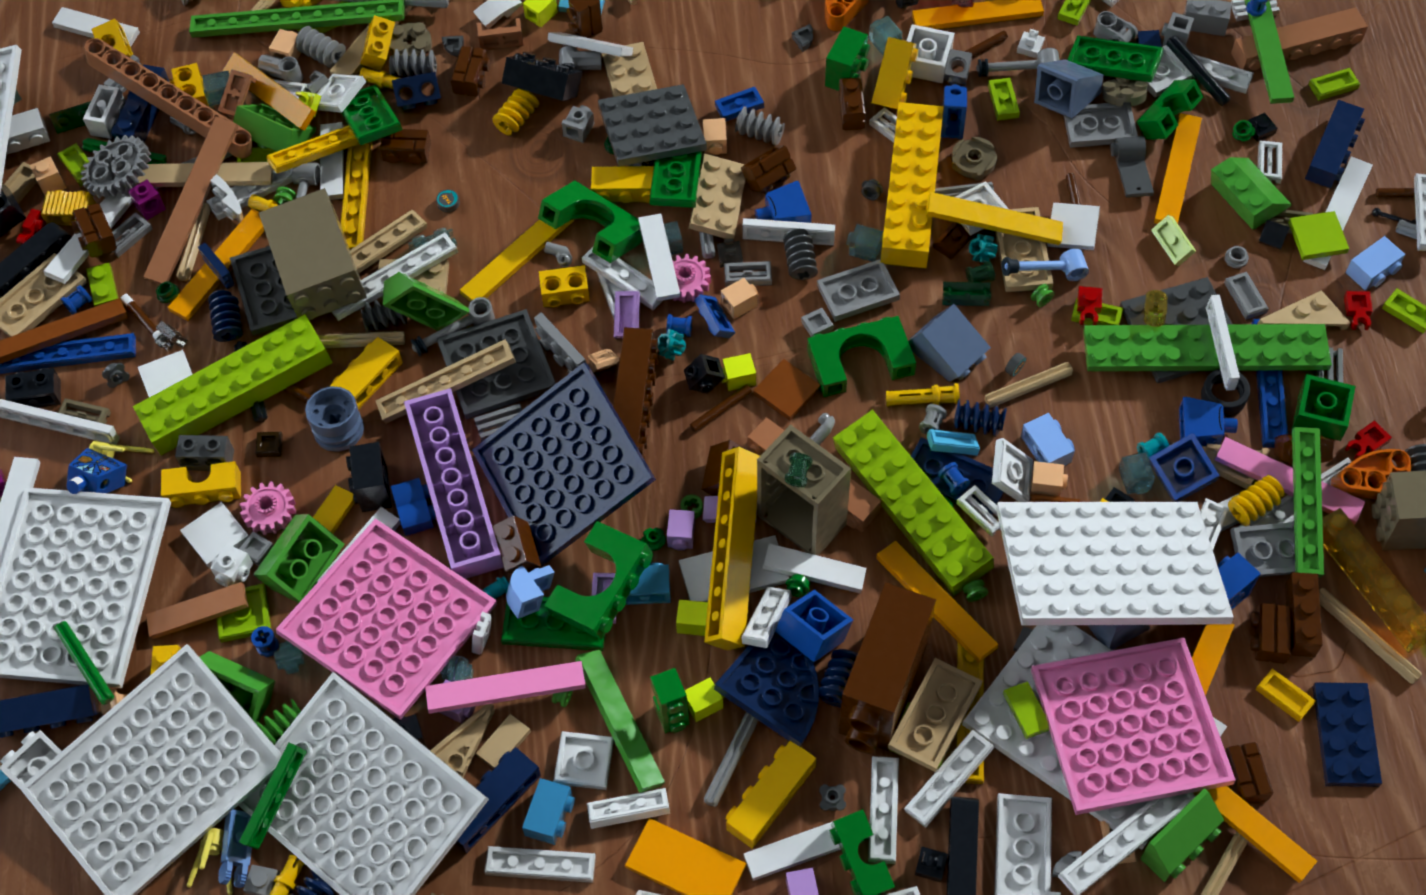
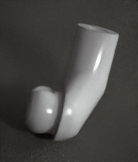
[810,413,835,445]

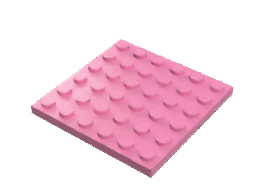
[276,518,497,720]
[1031,638,1236,815]

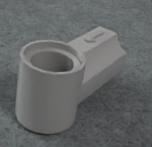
[559,46,602,70]
[257,54,303,83]

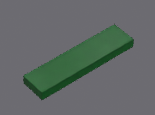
[239,742,307,850]

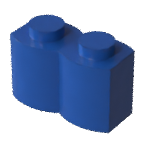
[391,478,437,536]

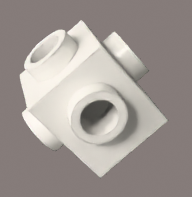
[210,543,253,587]

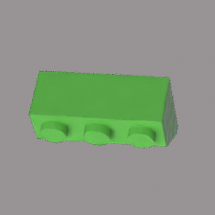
[233,103,316,152]
[1211,157,1291,230]
[383,272,469,331]
[253,514,345,603]
[200,651,275,722]
[1140,788,1224,882]

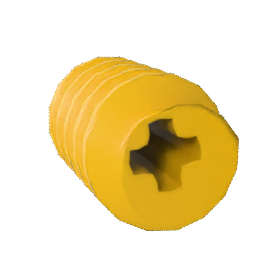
[492,88,539,136]
[1228,475,1285,526]

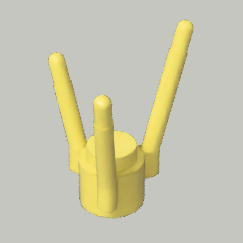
[89,440,154,483]
[186,828,233,895]

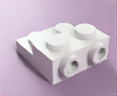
[0,730,62,788]

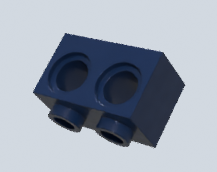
[392,72,441,110]

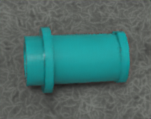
[482,576,509,599]

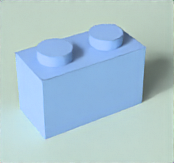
[1345,236,1405,291]
[1021,413,1075,466]

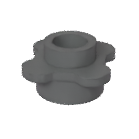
[102,363,130,388]
[819,784,846,811]

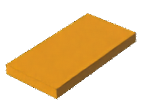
[625,818,746,895]

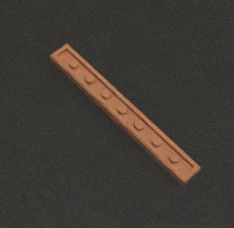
[143,117,238,284]

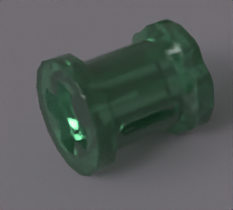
[965,261,995,282]
[784,453,813,487]

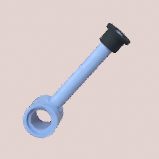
[1001,249,1089,281]

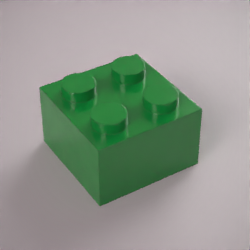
[825,26,870,91]
[1292,374,1356,441]

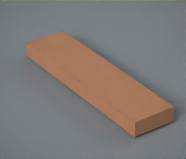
[146,582,248,640]

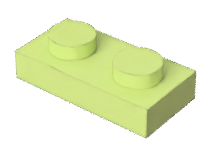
[1151,215,1196,266]

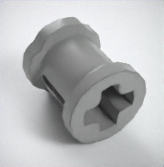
[919,404,947,435]

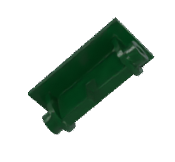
[49,101,91,134]
[942,282,991,306]

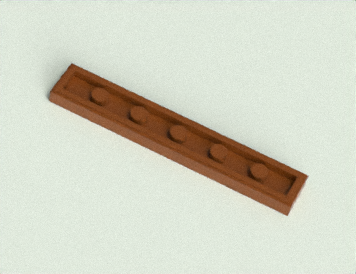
[0,298,128,364]

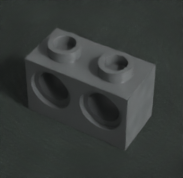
[175,435,234,471]

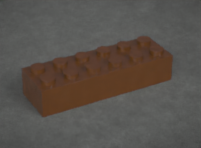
[613,327,659,462]

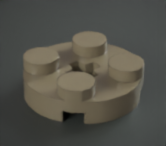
[389,22,432,56]
[1102,77,1148,106]
[951,137,997,181]

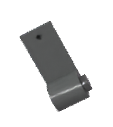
[1110,136,1154,198]

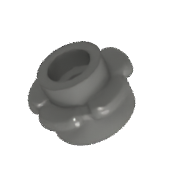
[861,179,883,200]

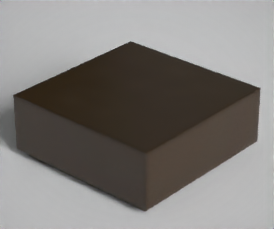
[255,431,283,457]

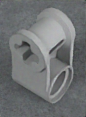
[1094,11,1138,42]

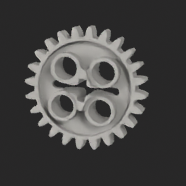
[81,135,151,199]

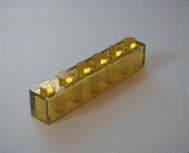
[1322,508,1426,653]

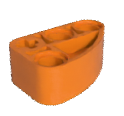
[824,0,869,31]
[1331,449,1411,500]

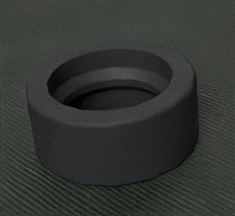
[1201,369,1250,417]

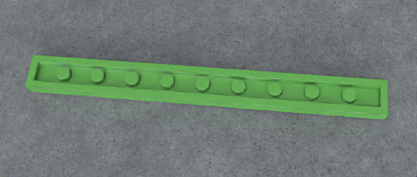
[189,0,405,38]

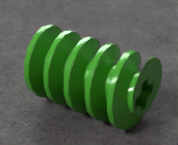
[255,699,301,745]

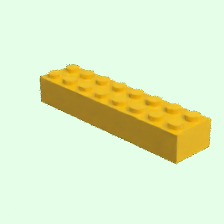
[880,102,944,268]

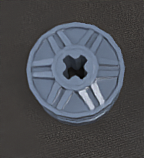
[305,386,364,452]

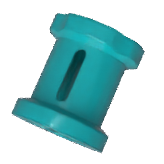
[1137,432,1170,463]

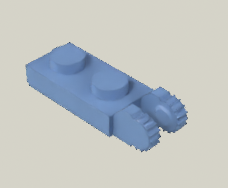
[218,809,252,888]

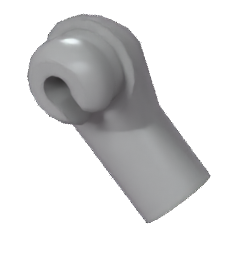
[544,242,572,267]

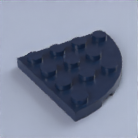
[714,632,819,747]

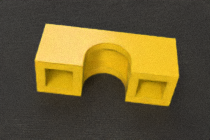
[161,461,241,508]

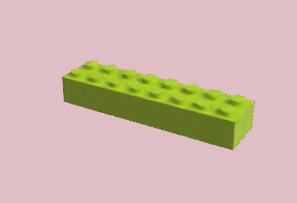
[133,314,333,455]
[833,409,994,596]

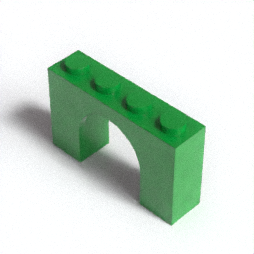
[538,180,643,263]
[807,316,916,398]
[544,521,653,640]

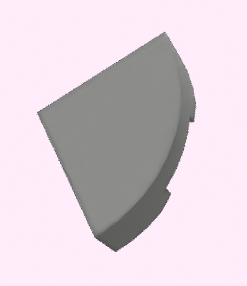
[307,70,329,93]
[1052,851,1082,878]

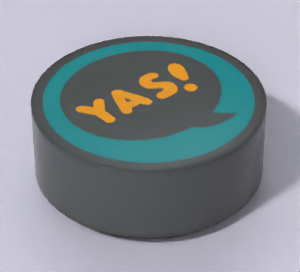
[436,189,460,212]
[1005,353,1027,377]

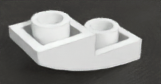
[473,0,523,29]
[210,174,244,222]

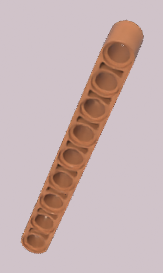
[84,38,252,159]

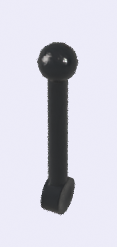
[1372,208,1416,224]

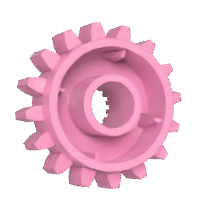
[672,254,711,303]
[240,481,296,535]

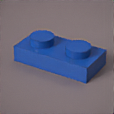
[715,87,764,122]
[694,294,736,339]

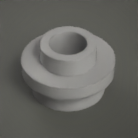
[1224,246,1249,268]

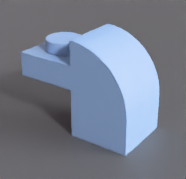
[506,565,555,619]

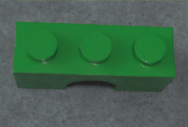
[1137,79,1204,139]
[650,668,689,734]
[829,809,895,895]

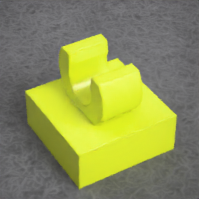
[295,91,322,117]

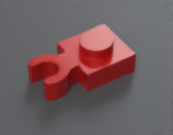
[16,208,46,244]
[1077,286,1103,325]
[1344,291,1373,330]
[1345,420,1392,460]

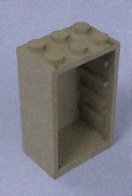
[259,188,367,320]
[757,424,851,556]
[1371,471,1426,551]

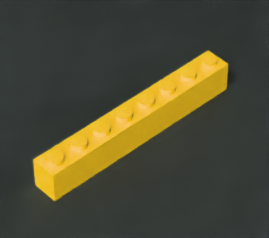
[704,447,760,651]

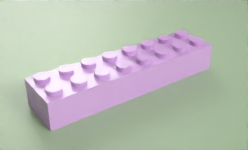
[404,388,504,579]

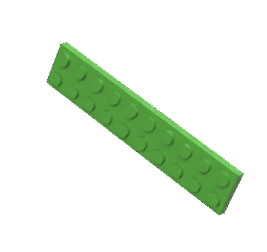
[1083,324,1332,371]

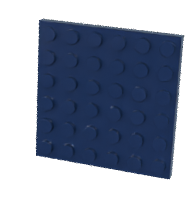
[472,362,656,568]

